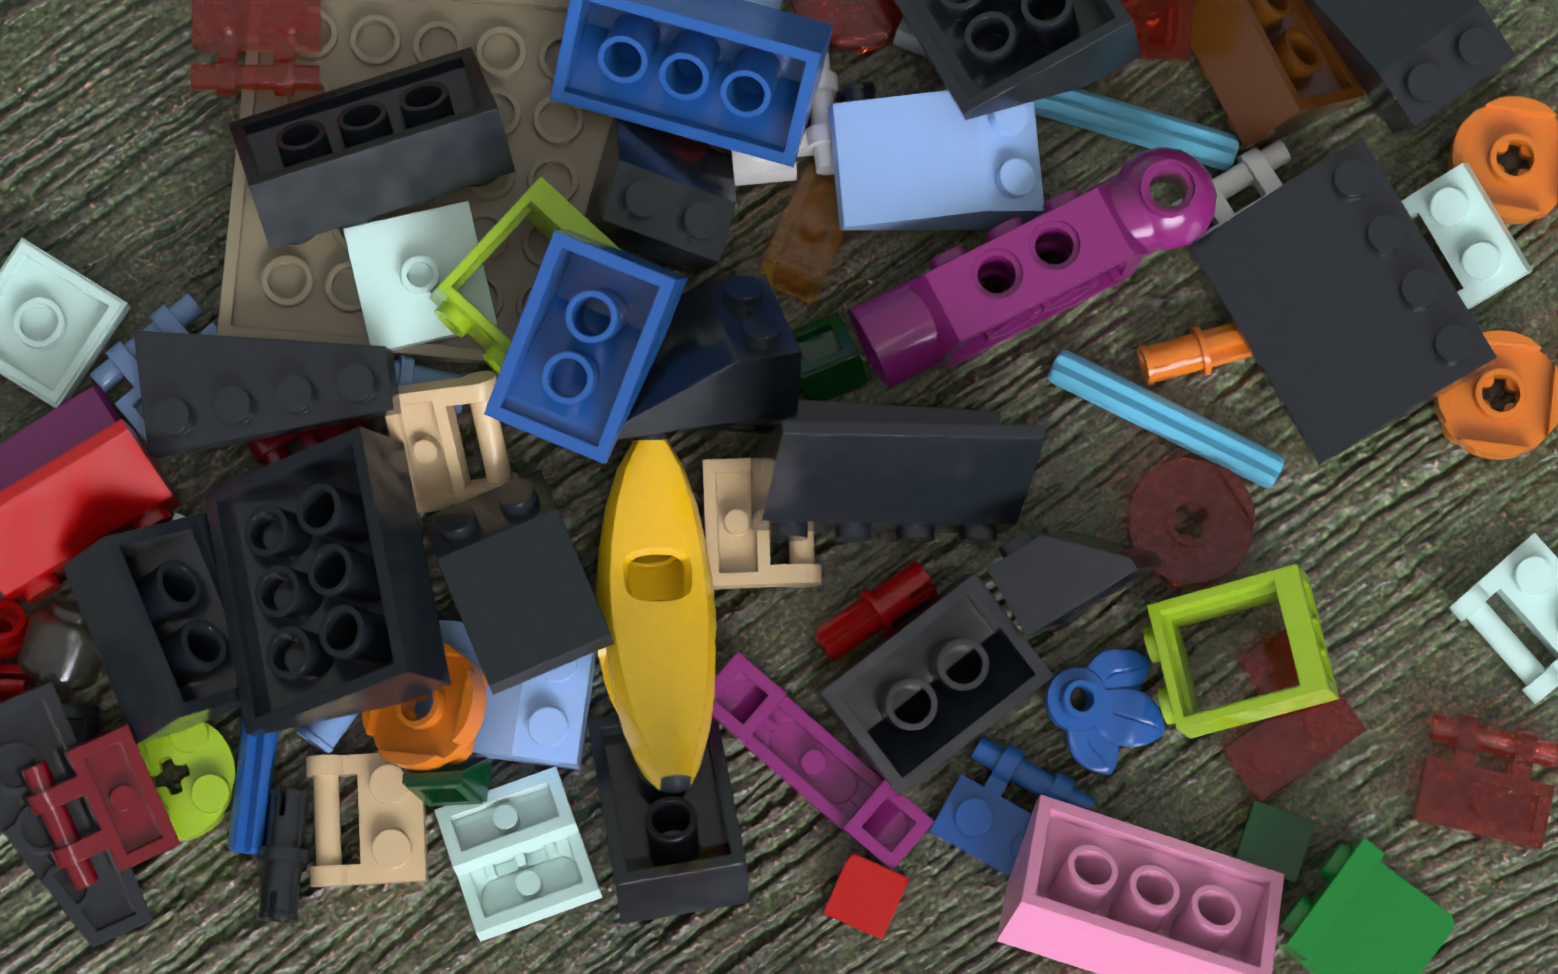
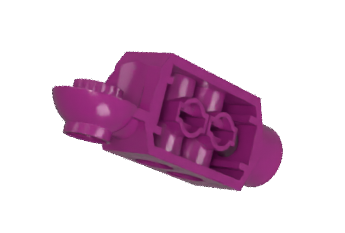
[848,147,1217,390]

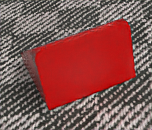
[823,852,909,940]

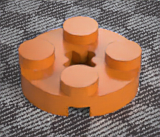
[1448,96,1558,225]
[1433,330,1558,460]
[362,642,488,771]

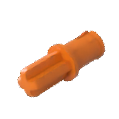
[1137,323,1253,386]

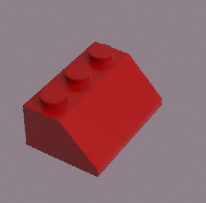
[0,419,182,605]

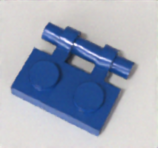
[929,736,1096,878]

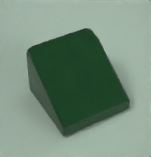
[792,312,867,401]
[402,757,491,807]

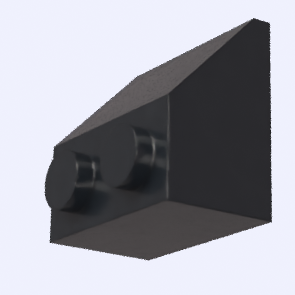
[585,117,736,275]
[987,527,1163,636]

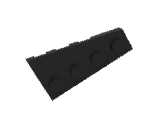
[133,330,401,458]
[0,681,153,948]

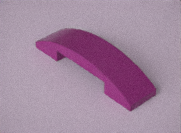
[712,652,935,871]

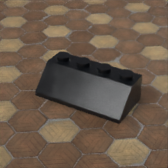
[228,47,516,249]

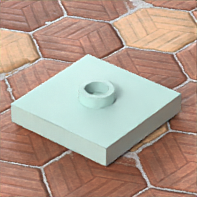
[343,201,497,350]
[0,238,131,408]

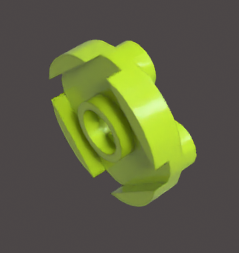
[137,722,237,842]

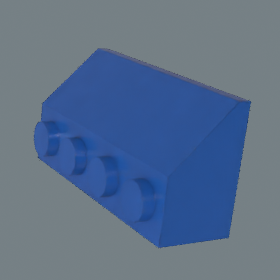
[550,0,834,167]

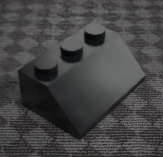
[62,513,241,745]
[813,573,1054,796]

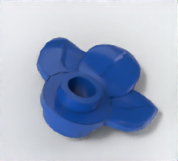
[1044,649,1165,775]

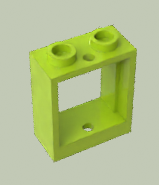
[430,176,622,375]
[1143,564,1340,739]

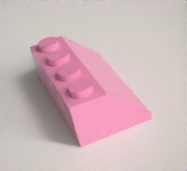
[996,795,1285,974]

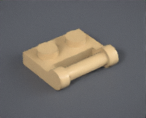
[385,371,519,513]
[703,458,822,589]
[306,753,429,887]

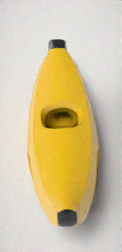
[595,432,717,793]

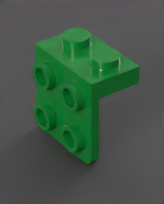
[1277,838,1454,974]

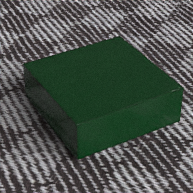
[1233,800,1316,884]

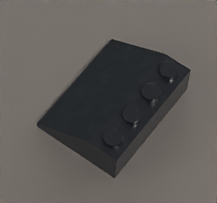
[894,0,1141,120]
[1188,138,1497,465]
[751,421,1046,544]
[203,426,451,736]

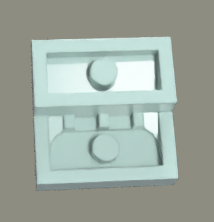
[434,766,603,942]

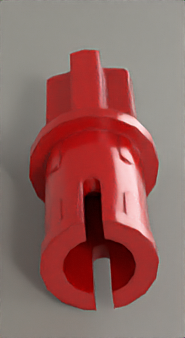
[814,561,937,660]

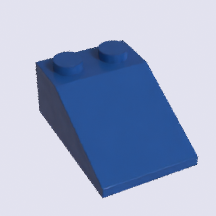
[484,229,688,464]

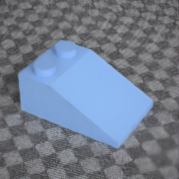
[828,90,1044,230]
[415,620,598,771]

